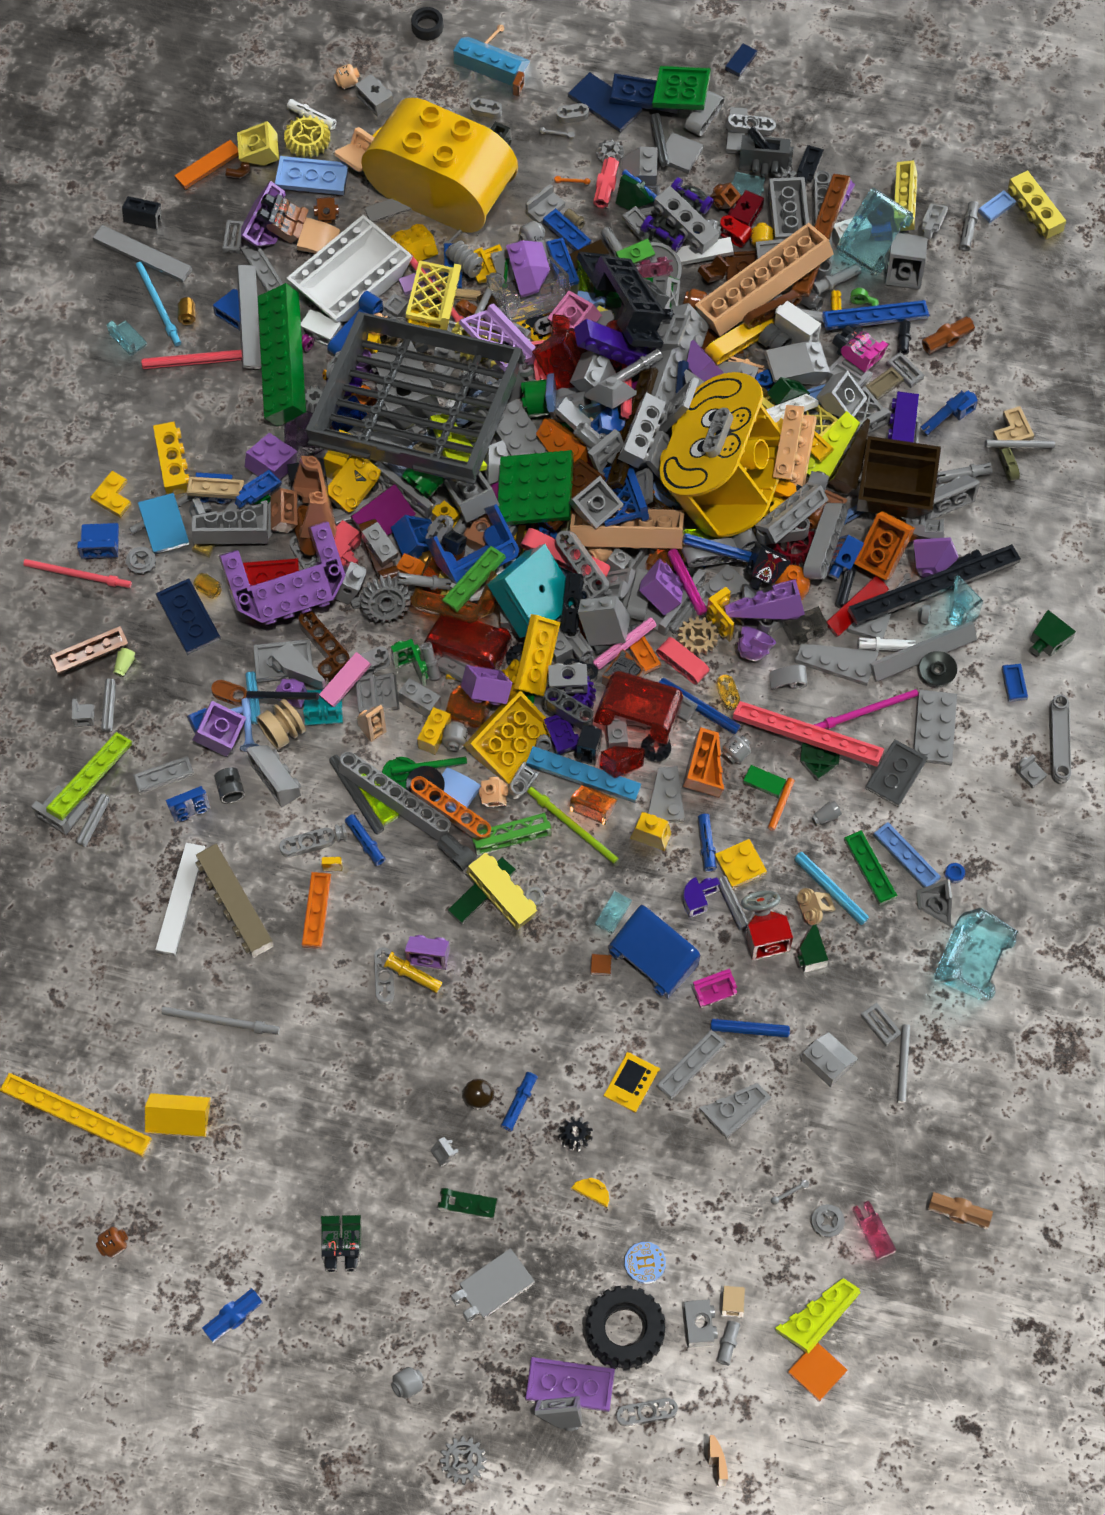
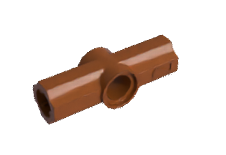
[922,316,975,354]

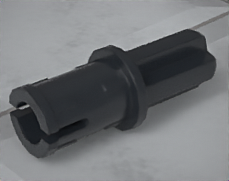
[897,320,911,355]

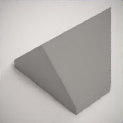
[917,879,952,927]

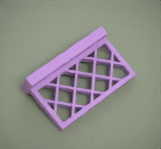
[459,304,539,371]

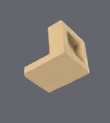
[722,1286,745,1317]

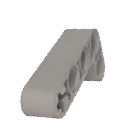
[681,528,758,567]
[556,531,609,603]

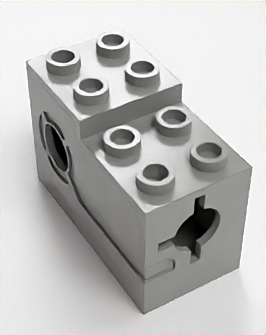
[370,341,440,430]

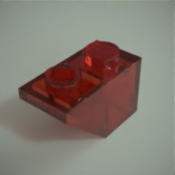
[600,746,645,778]

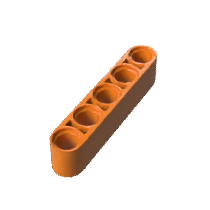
[411,776,491,840]

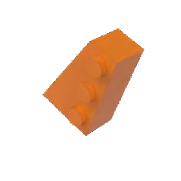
[536,418,590,463]
[683,727,724,798]

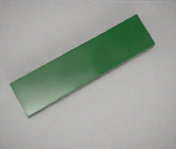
[844,830,898,906]

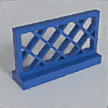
[603,465,649,527]

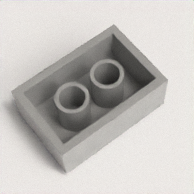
[443,471,499,523]

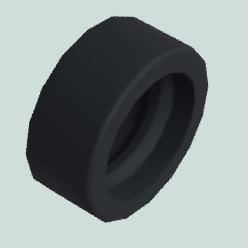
[411,7,444,40]

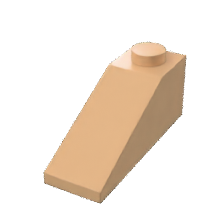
[357,705,387,742]

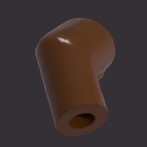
[225,162,250,179]

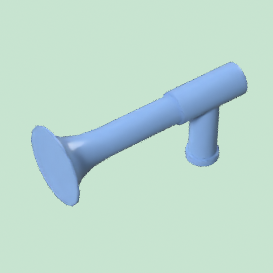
[230,698,259,752]

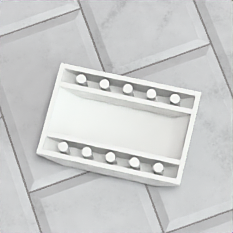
[287,215,413,322]

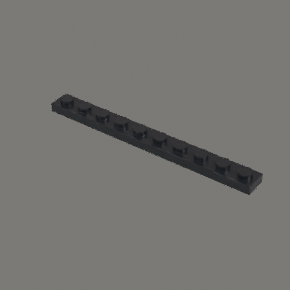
[848,544,1021,625]

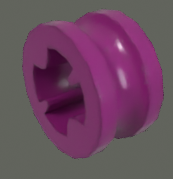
[302,334,315,352]

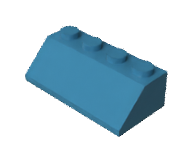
[453,37,530,86]

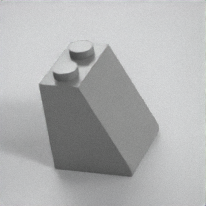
[885,232,928,289]
[578,596,631,646]

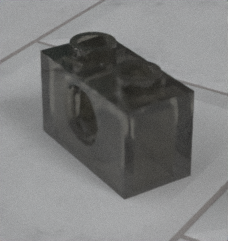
[783,606,828,646]

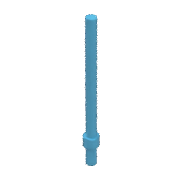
[136,262,181,346]

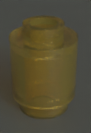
[194,573,222,599]

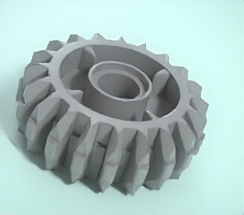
[360,574,411,623]

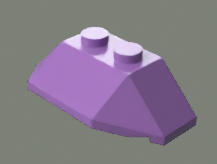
[241,181,286,246]
[506,240,550,298]

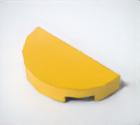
[571,1178,609,1209]

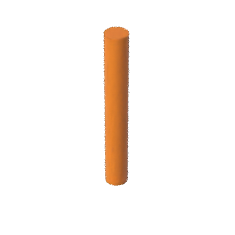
[768,778,795,831]

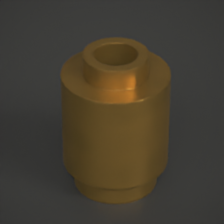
[178,297,196,325]

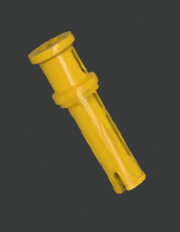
[383,951,443,993]

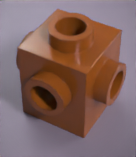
[710,182,741,210]
[313,197,339,223]

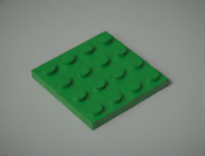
[498,450,574,525]

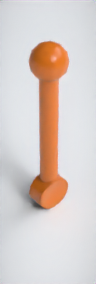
[554,176,591,185]

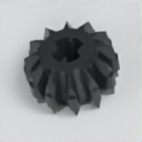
[559,1116,593,1151]

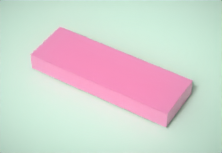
[319,652,371,707]

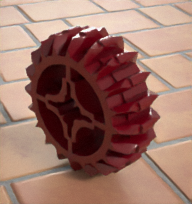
[768,527,815,567]

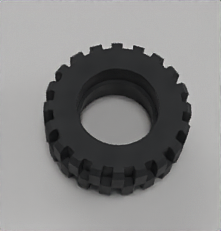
[585,1285,666,1371]

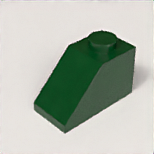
[767,377,810,406]
[796,924,828,973]

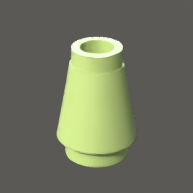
[113,647,135,677]

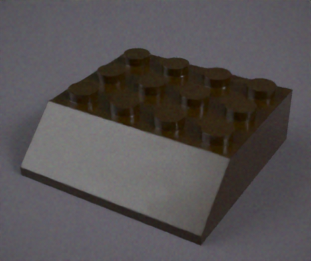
[856,436,941,519]

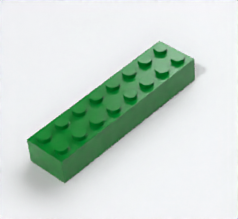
[258,283,306,427]

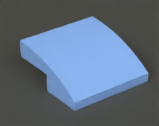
[434,767,481,813]

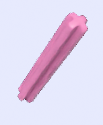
[593,617,656,669]

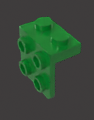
[391,639,428,686]

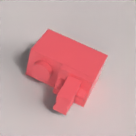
[334,520,361,567]

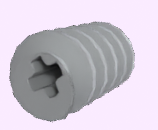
[445,240,483,278]

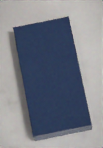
[725,43,757,77]

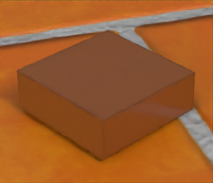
[512,71,525,96]
[591,954,612,976]

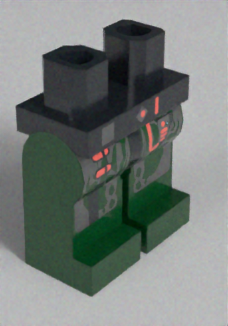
[321,1215,362,1272]

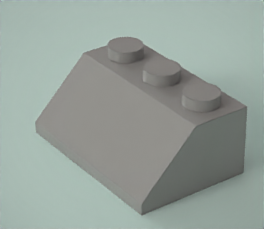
[925,475,980,520]
[246,745,301,808]

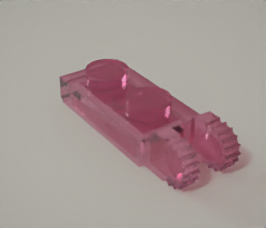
[853,1201,896,1260]

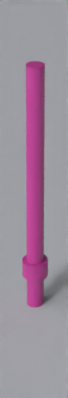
[814,689,919,730]

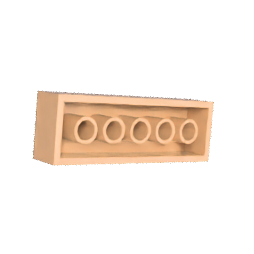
[570,509,684,549]

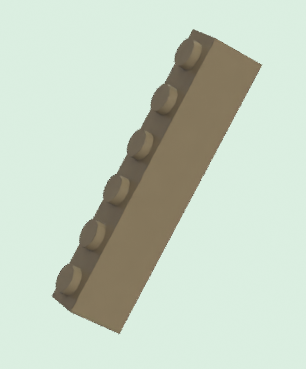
[195,843,274,958]

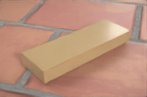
[187,477,245,499]

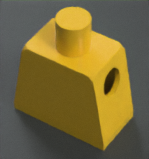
[630,812,671,851]

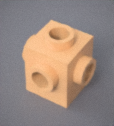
[479,777,509,807]

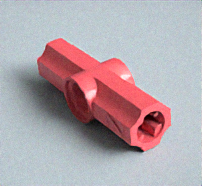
[593,157,619,209]

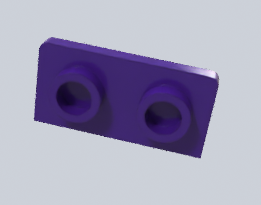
[544,715,579,755]

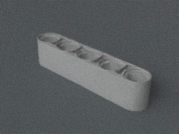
[803,503,848,579]

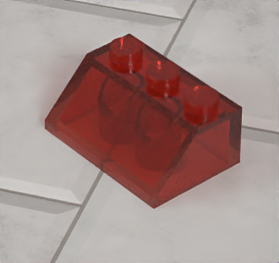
[532,329,582,390]

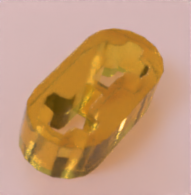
[717,675,740,710]

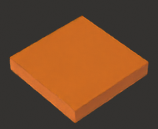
[788,1343,848,1402]

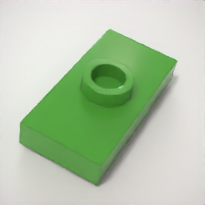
[616,239,655,265]

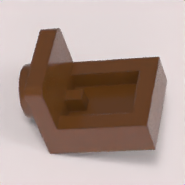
[698,255,729,283]

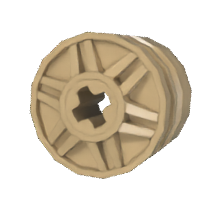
[256,699,306,750]

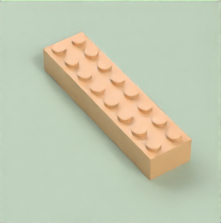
[695,222,834,336]

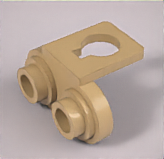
[797,888,836,925]

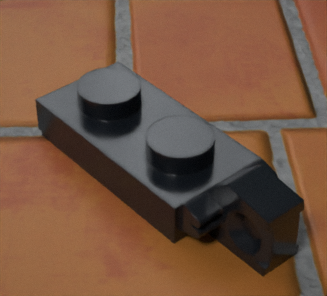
[797,145,824,187]

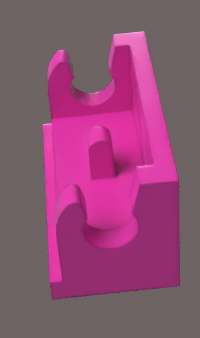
[692,969,737,1008]

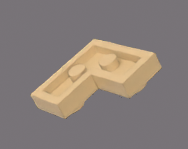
[993,406,1034,449]

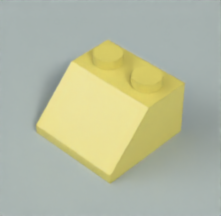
[237,121,279,166]

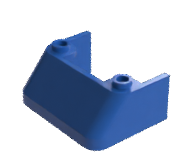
[425,504,519,584]

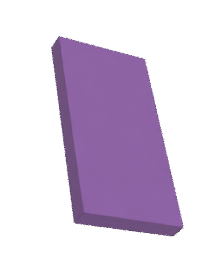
[526,1357,615,1412]

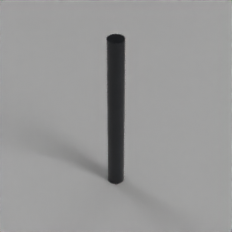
[246,691,319,700]

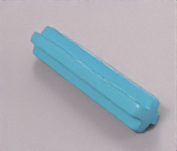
[245,671,260,725]

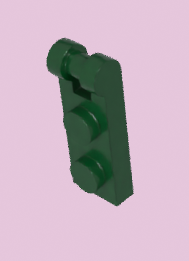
[437,1188,498,1220]

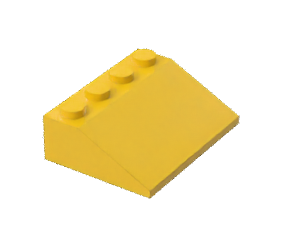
[463,690,550,784]

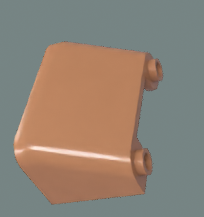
[291,456,337,538]

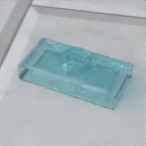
[595,891,632,934]

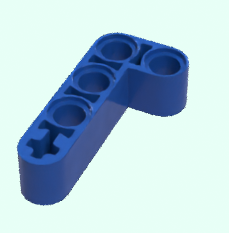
[327,291,384,355]

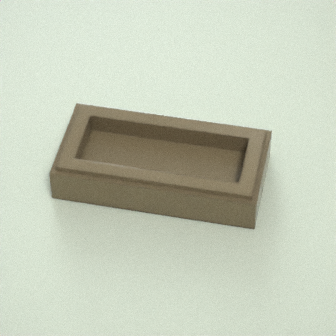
[866,367,904,401]

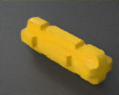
[831,290,842,310]

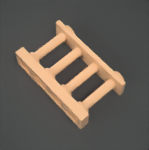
[773,405,817,486]

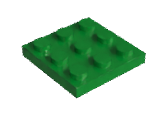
[652,66,711,110]

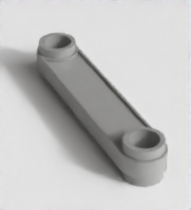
[1051,694,1071,784]

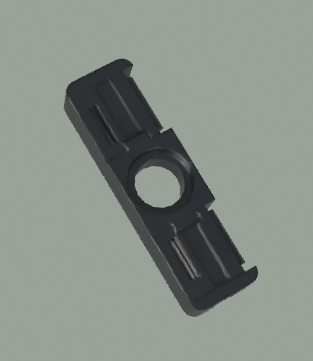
[561,573,585,633]

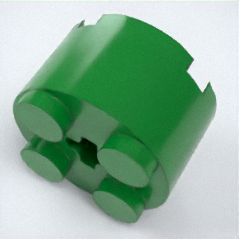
[521,379,550,418]
[402,468,445,499]

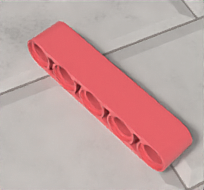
[520,528,611,585]

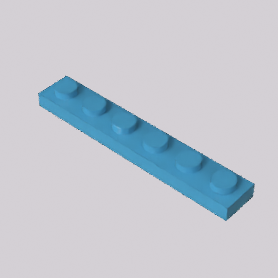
[526,746,642,803]

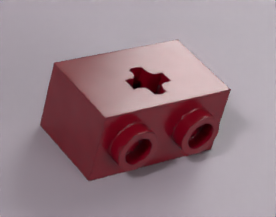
[728,190,764,228]

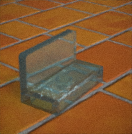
[106,321,147,356]

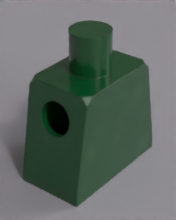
[1030,610,1076,656]

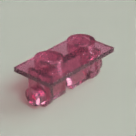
[635,256,673,278]

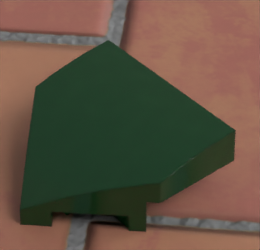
[615,174,654,210]
[800,742,840,779]

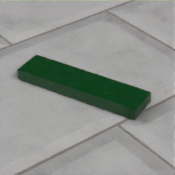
[448,857,516,925]

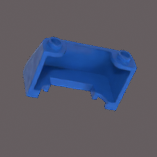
[608,905,700,999]

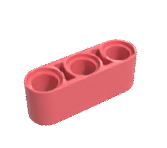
[656,637,710,685]

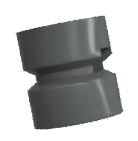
[758,323,792,349]
[214,767,245,803]

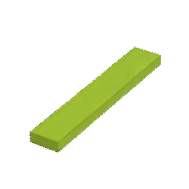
[46,732,132,821]

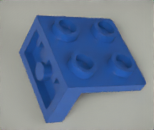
[77,523,119,559]
[166,786,211,822]

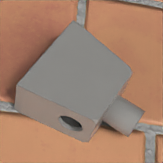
[335,562,367,605]

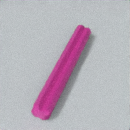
[668,549,707,616]

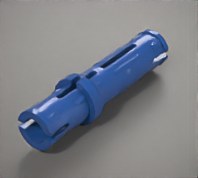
[920,390,969,435]
[345,814,386,866]
[698,814,717,872]
[500,1072,538,1132]

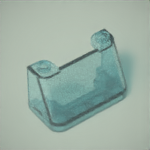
[837,188,914,276]
[935,907,1018,1001]

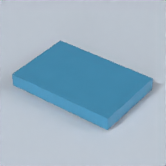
[138,493,189,554]

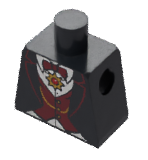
[746,542,791,590]

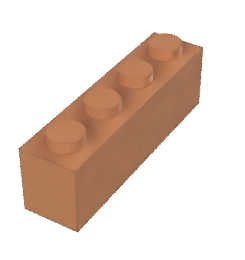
[50,626,128,676]

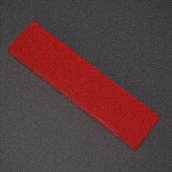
[825,575,889,637]

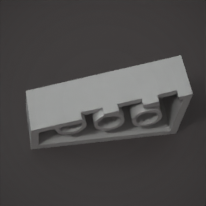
[192,500,269,544]

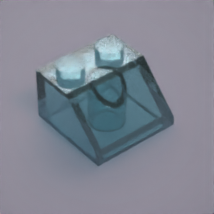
[949,575,983,627]

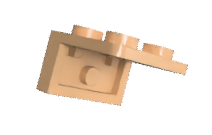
[334,127,375,172]

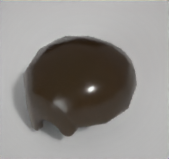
[462,1079,494,1110]

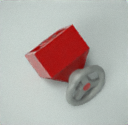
[741,891,793,960]

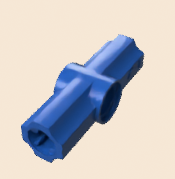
[202,1288,263,1343]

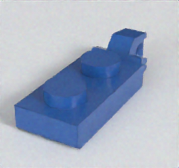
[235,470,282,508]

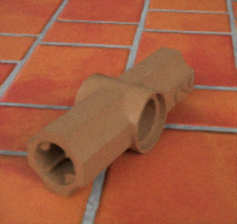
[928,1192,993,1229]

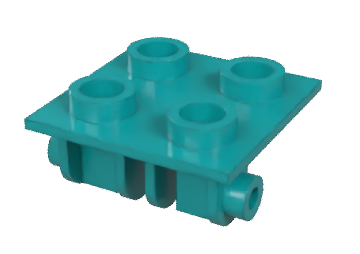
[303,689,343,726]

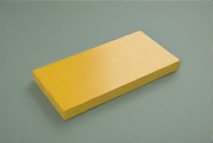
[514,614,561,696]

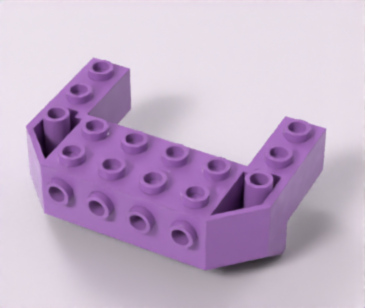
[219,521,346,625]

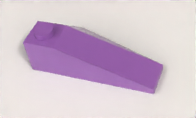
[725,579,805,619]

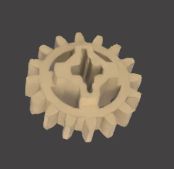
[678,616,719,657]

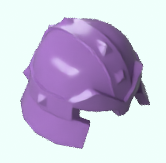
[736,626,776,661]

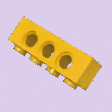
[153,421,189,495]

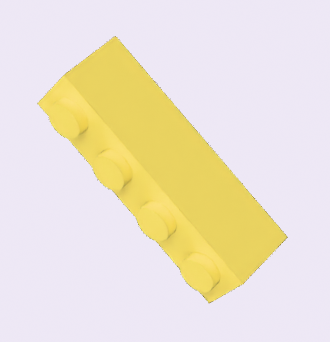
[466,853,537,930]

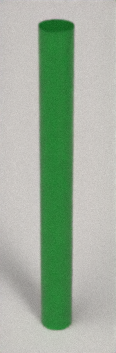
[391,756,467,774]

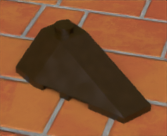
[826,418,870,494]

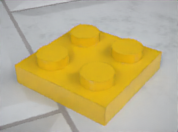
[715,839,767,889]

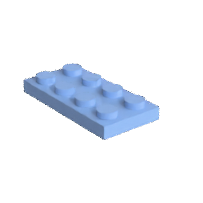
[275,156,349,195]

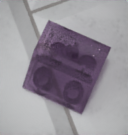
[284,411,325,457]

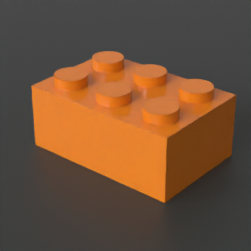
[854,511,915,580]

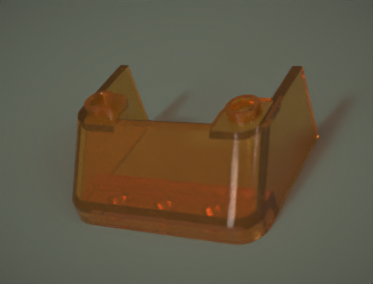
[411,555,497,623]

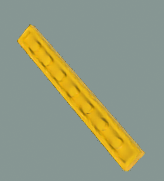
[0,1073,152,1158]

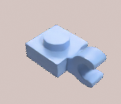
[577,291,606,308]

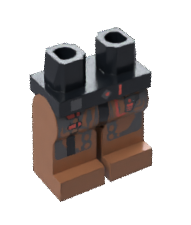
[256,194,308,243]

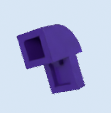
[683,877,720,918]

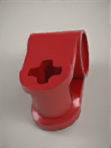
[720,215,751,247]

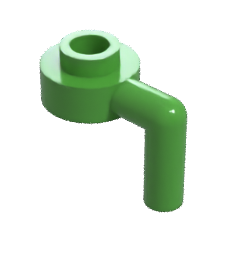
[850,288,879,306]

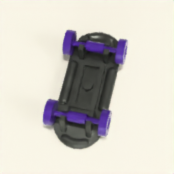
[640,177,714,252]

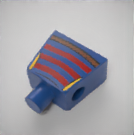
[828,535,864,579]

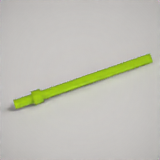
[527,786,619,864]

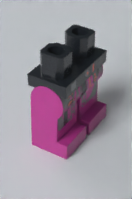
[832,325,889,372]

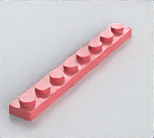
[733,701,884,767]

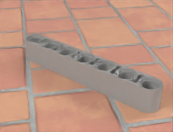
[813,171,833,280]
[338,752,451,840]

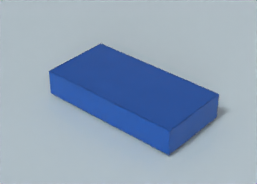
[1002,663,1028,702]

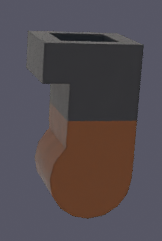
[442,530,467,561]

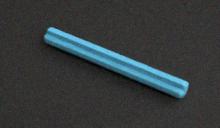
[795,852,869,925]

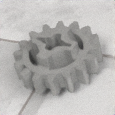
[440,1436,487,1485]

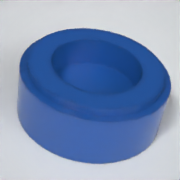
[945,863,965,884]

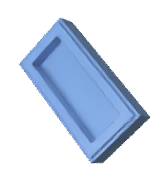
[978,190,1016,223]

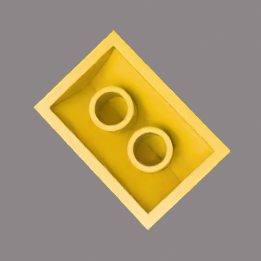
[145,1093,211,1138]

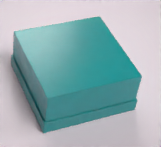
[487,544,575,638]

